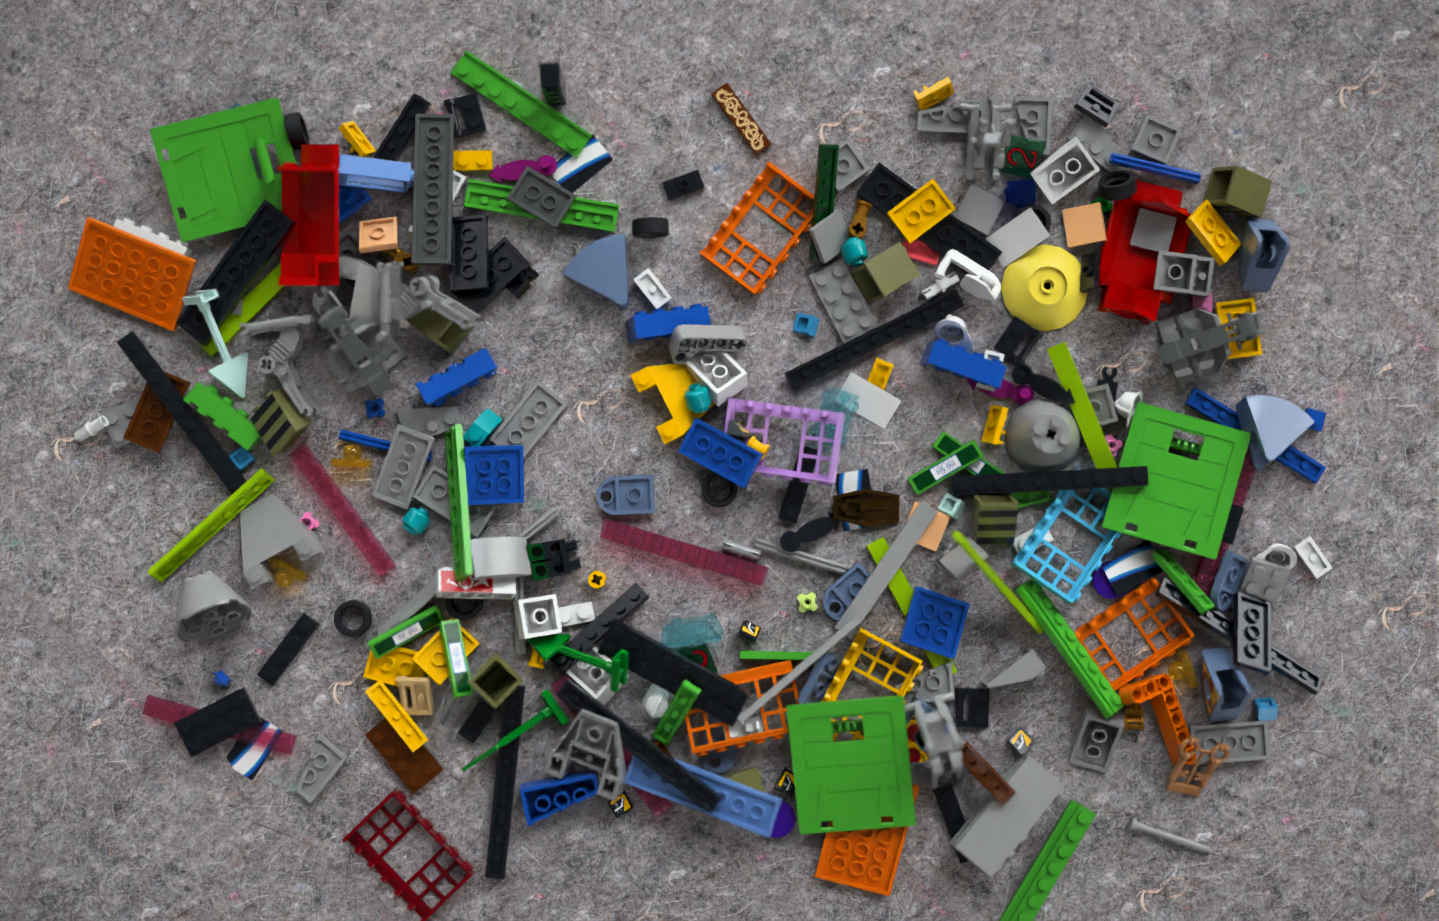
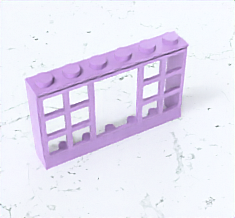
[724,398,845,486]

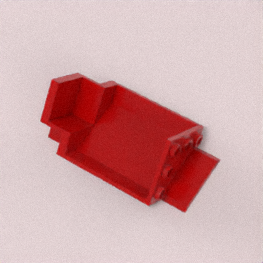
[278,144,339,286]
[1097,179,1191,324]

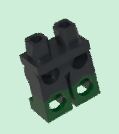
[526,539,581,581]

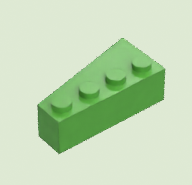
[183,382,262,451]

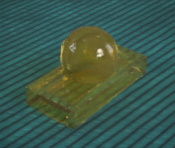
[331,444,373,468]
[269,557,309,588]
[1168,648,1198,688]

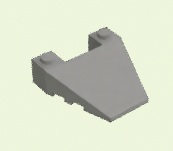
[327,256,410,337]
[240,493,326,589]
[544,709,627,801]

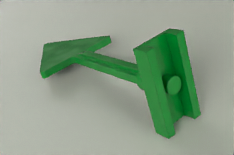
[526,634,628,693]
[461,689,569,772]

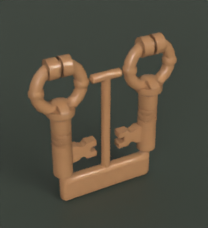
[1165,736,1230,796]

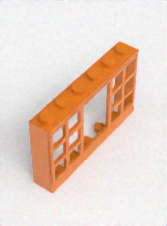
[699,161,815,296]
[1074,578,1195,691]
[685,660,801,757]

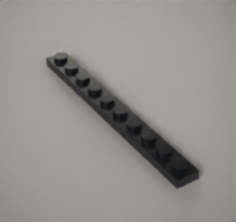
[784,289,964,390]
[116,331,247,494]
[952,466,1149,496]
[1155,577,1323,695]
[556,679,723,814]
[485,685,526,879]

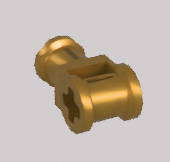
[848,200,872,239]
[381,247,420,273]
[1124,703,1144,731]

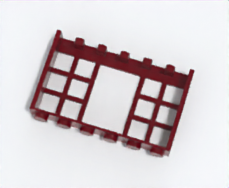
[342,789,474,921]

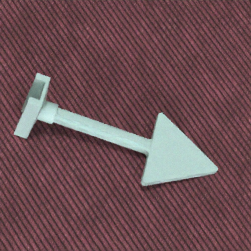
[182,289,248,398]

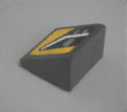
[727,420,753,439]
[1007,727,1034,755]

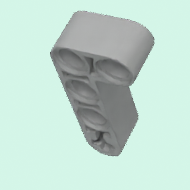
[668,325,748,365]

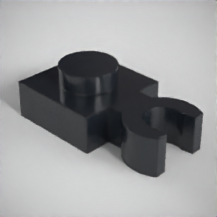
[506,266,539,299]
[1097,367,1118,401]

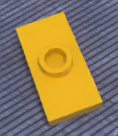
[867,357,894,390]

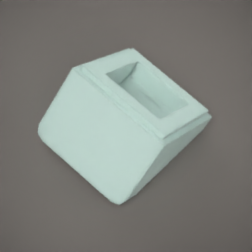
[937,492,966,520]

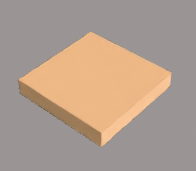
[1062,202,1107,248]
[359,216,398,253]
[905,502,950,552]

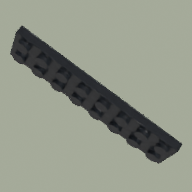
[856,162,1002,281]
[176,199,296,346]
[597,618,751,727]

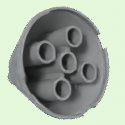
[1005,398,1082,472]
[174,570,252,644]

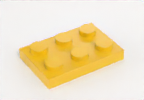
[887,179,956,244]
[1185,199,1242,266]
[1214,298,1262,360]
[411,618,480,686]
[363,646,425,690]

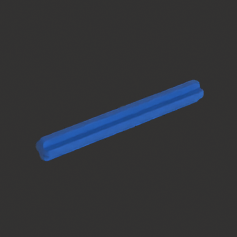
[1109,153,1201,184]
[339,430,432,462]

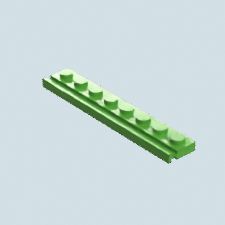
[450,50,592,159]
[464,179,619,233]
[445,424,473,581]
[1015,579,1125,719]
[998,799,1096,921]

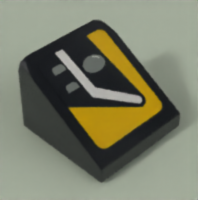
[738,620,761,642]
[775,768,795,796]
[607,791,634,818]

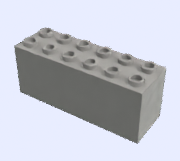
[948,754,1065,878]

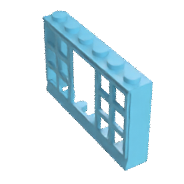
[1010,468,1127,604]

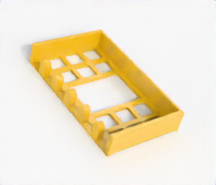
[821,628,924,742]

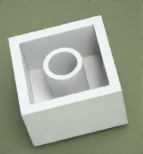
[513,594,562,640]

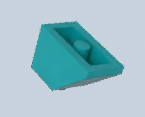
[463,408,503,446]

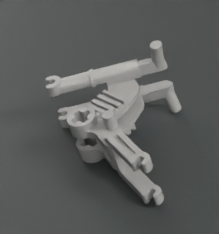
[959,103,1014,181]
[376,261,484,341]
[239,314,322,416]
[904,692,963,789]

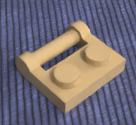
[395,676,434,715]

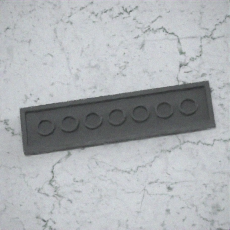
[412,114,455,265]

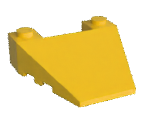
[630,364,715,445]

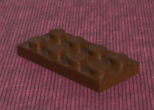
[123,371,191,453]
[365,718,444,794]

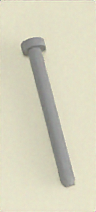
[1128,817,1211,854]

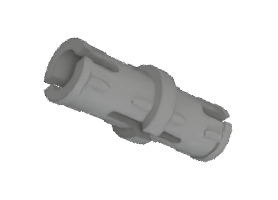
[721,538,761,562]

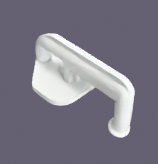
[934,250,1001,301]

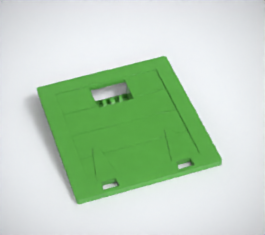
[150,98,297,242]
[1102,402,1251,560]
[786,695,916,834]

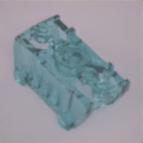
[810,387,860,450]
[661,612,724,648]

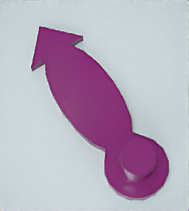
[489,155,557,184]
[966,378,1034,405]

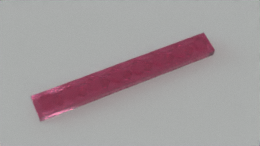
[289,443,397,577]
[142,695,297,755]

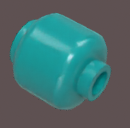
[841,237,868,267]
[684,383,711,413]
[402,507,431,536]

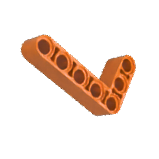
[1119,674,1197,765]

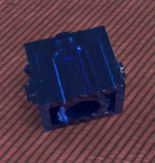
[1004,178,1037,208]

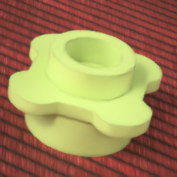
[797,592,818,613]

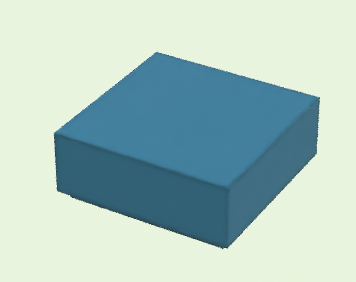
[229,446,256,471]

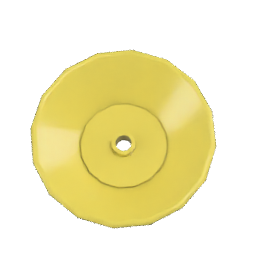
[1001,244,1088,331]

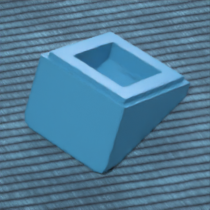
[792,313,820,337]
[1253,697,1278,721]

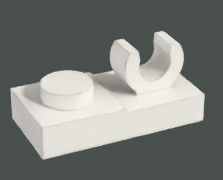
[722,716,764,740]

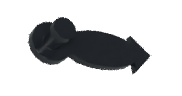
[1011,363,1075,406]
[780,512,841,552]

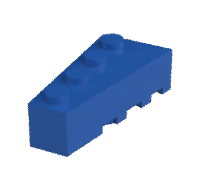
[626,304,711,344]
[920,339,1007,389]
[415,348,499,408]
[520,769,600,826]

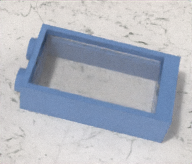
[339,154,414,194]

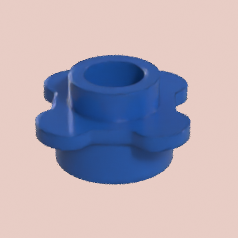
[365,398,385,418]
[213,670,231,688]

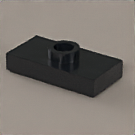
[662,170,705,201]
[1080,251,1101,293]
[458,701,496,744]

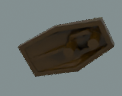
[832,489,900,527]

